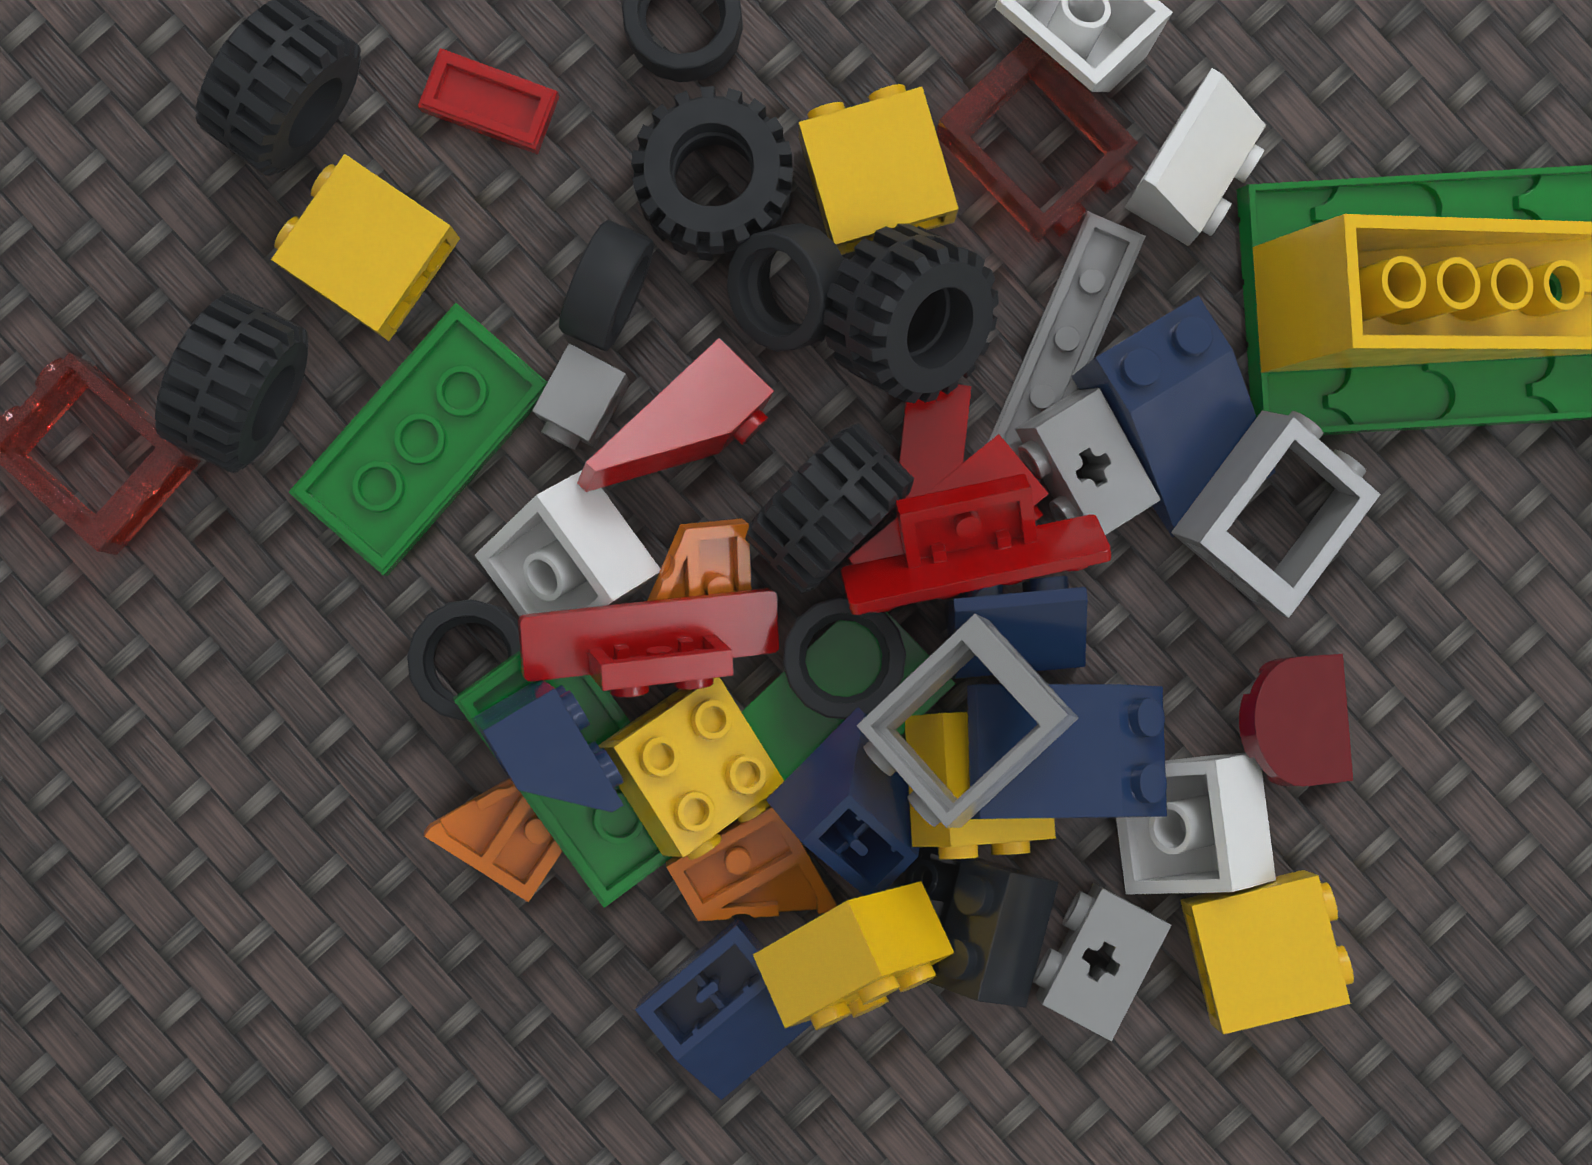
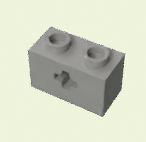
[1015,388,1161,535]
[1033,883,1171,1041]

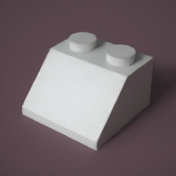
[994,0,1173,92]
[1124,68,1266,246]
[475,470,661,617]
[1116,753,1276,894]

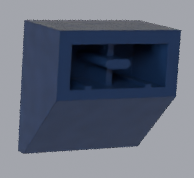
[945,576,1088,679]
[472,680,624,812]
[766,707,920,896]
[635,917,812,1100]

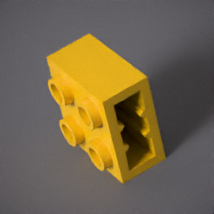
[799,84,959,255]
[271,154,460,341]
[598,677,784,860]
[905,712,1056,859]
[1180,870,1354,1034]

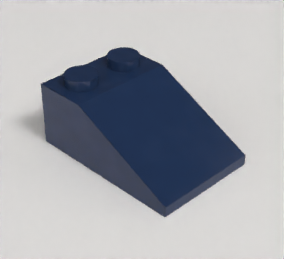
[1071,295,1276,538]
[967,684,1167,819]

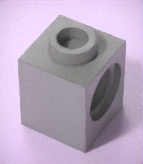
[532,344,630,450]

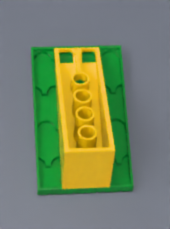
[1236,165,1592,435]

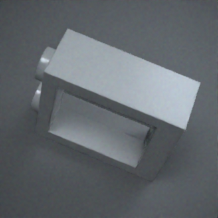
[1171,410,1381,618]
[857,614,1079,828]

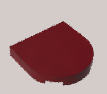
[1239,654,1353,786]

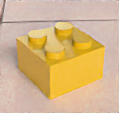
[753,881,954,1030]

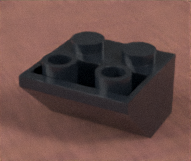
[904,847,1059,1008]

